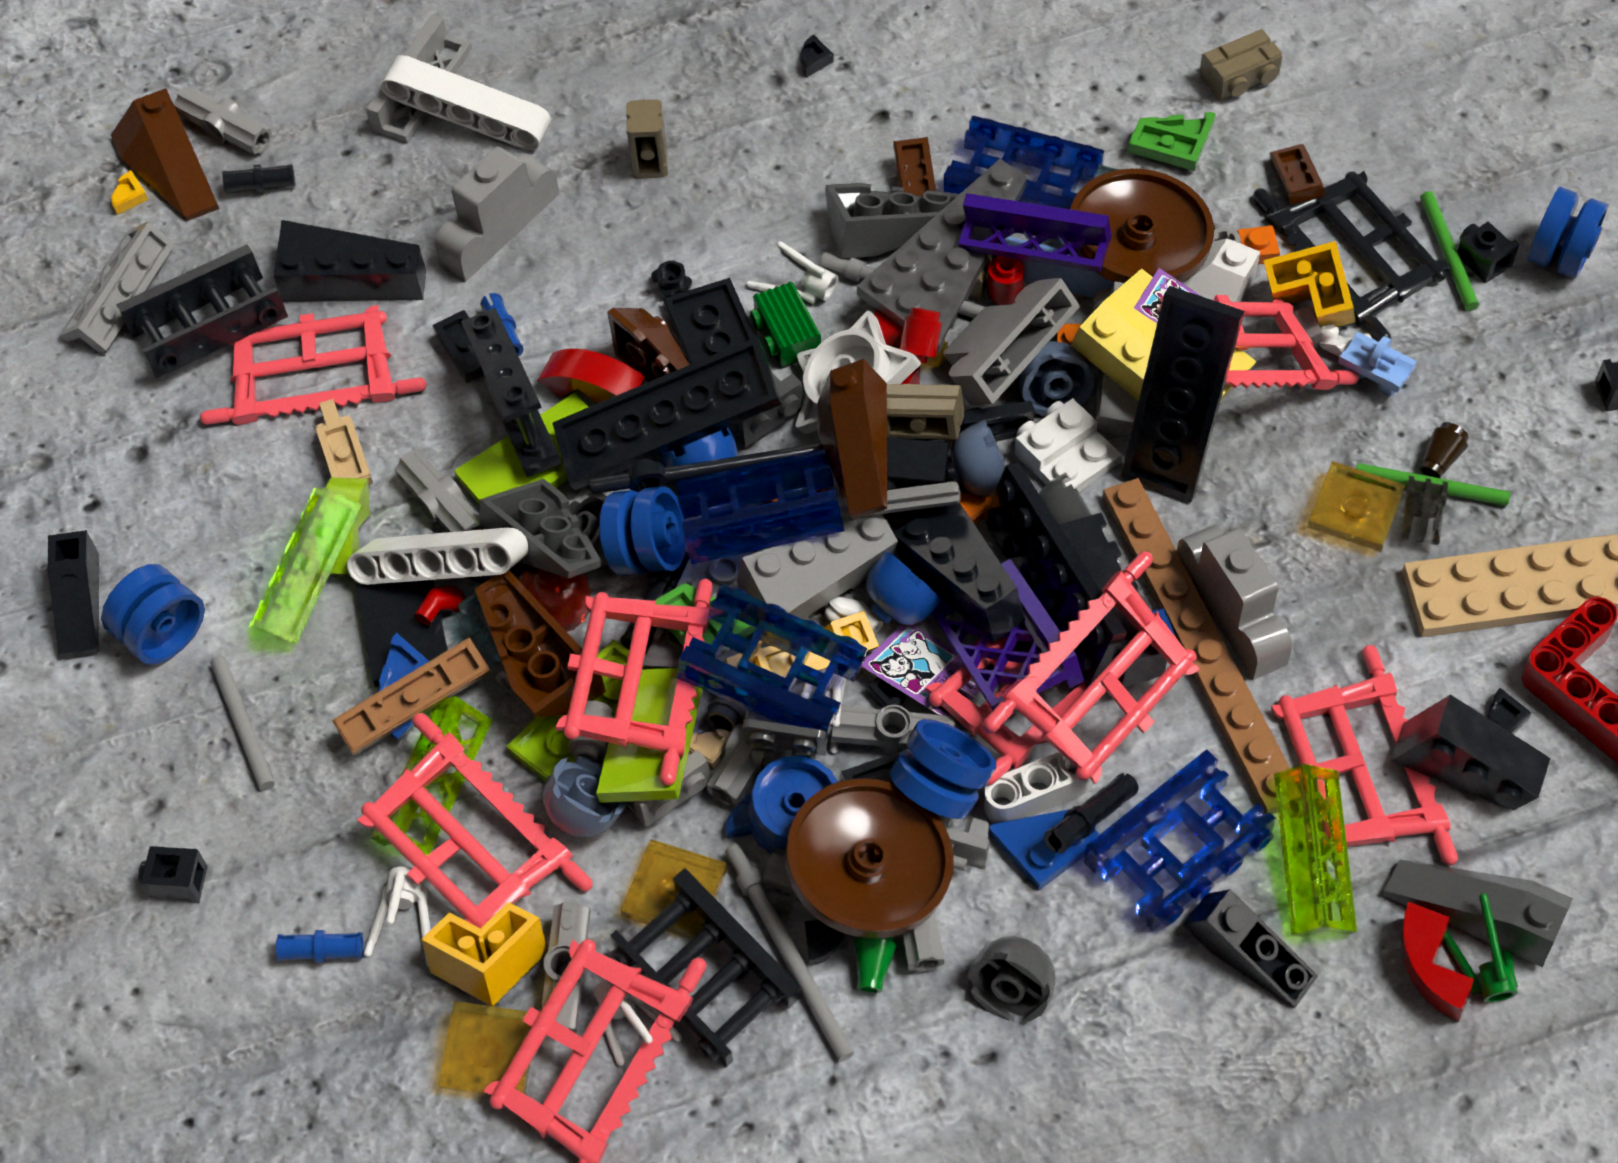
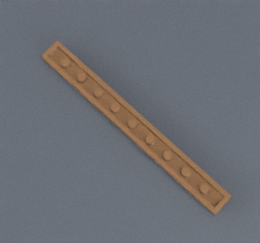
[1103,478,1305,817]

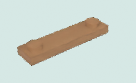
[332,637,491,756]

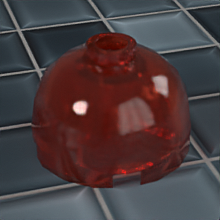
[518,565,591,632]

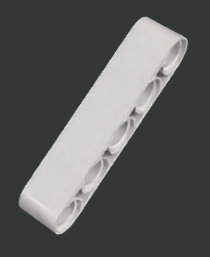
[381,55,551,150]
[347,527,528,585]

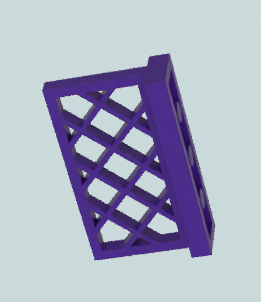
[932,559,1084,711]

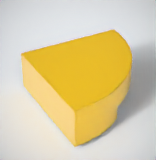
[111,170,148,215]

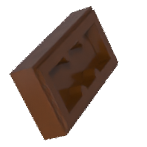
[893,137,936,196]
[1269,144,1325,205]

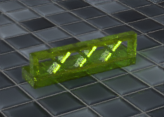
[249,488,362,645]
[371,696,493,856]
[1274,764,1357,937]

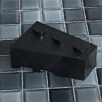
[1391,694,1551,810]

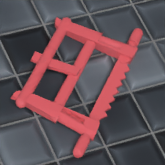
[1159,295,1359,390]
[200,305,427,425]
[983,551,1200,784]
[556,579,713,786]
[925,628,1087,785]
[1271,645,1458,866]
[357,713,593,928]
[483,939,707,1163]

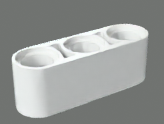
[984,751,1093,824]

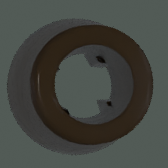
[1420,422,1469,478]

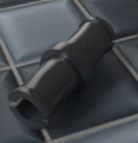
[222,164,296,193]

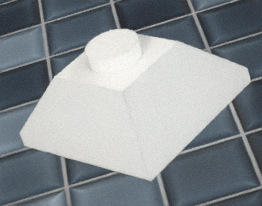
[1181,238,1260,302]

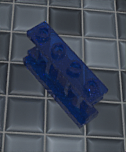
[943,115,1104,209]
[677,449,844,565]
[677,584,867,739]
[1084,749,1276,931]

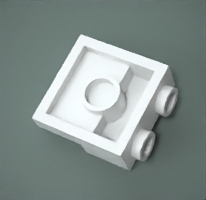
[1015,398,1122,492]

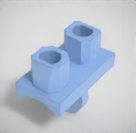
[1338,331,1417,396]

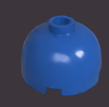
[660,427,738,494]
[866,551,943,625]

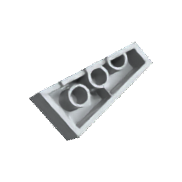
[737,514,898,644]

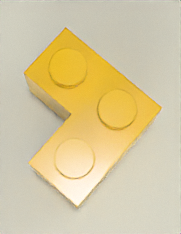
[1263,241,1356,327]
[421,902,548,1007]

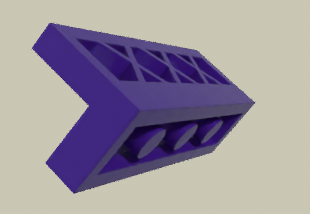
[958,193,1112,273]

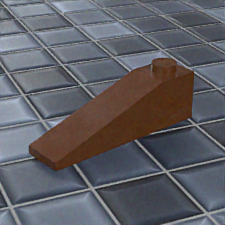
[111,88,219,221]
[607,308,716,434]
[817,359,888,520]
[475,570,606,717]

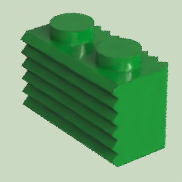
[750,281,821,367]

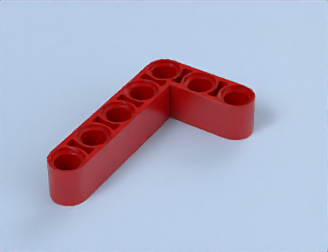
[1521,597,1618,764]

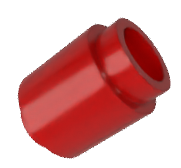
[987,256,1025,306]
[900,307,942,363]

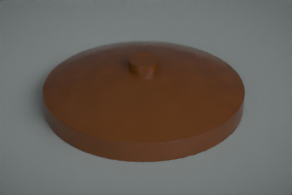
[1070,168,1214,283]
[785,779,954,938]

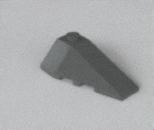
[825,183,960,259]
[479,478,601,578]
[1383,859,1573,967]

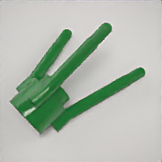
[1444,893,1518,1003]

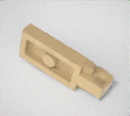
[316,399,373,485]

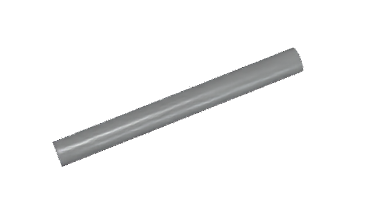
[210,656,275,791]

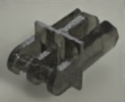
[1401,476,1448,545]

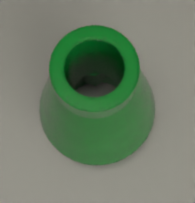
[855,937,896,993]

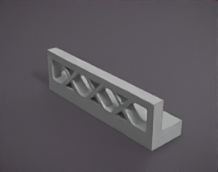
[366,15,472,144]
[59,221,175,353]

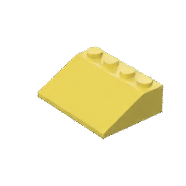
[1071,269,1256,403]

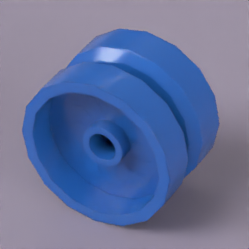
[1527,186,1609,279]
[599,486,686,576]
[101,564,205,664]
[890,719,996,819]
[748,755,838,854]

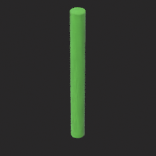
[1420,191,1479,311]
[1354,463,1510,506]

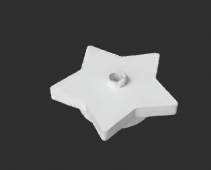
[795,311,921,434]

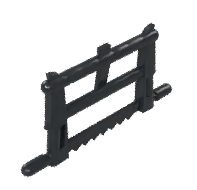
[1253,171,1451,342]

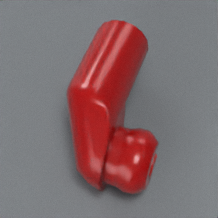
[414,586,466,626]

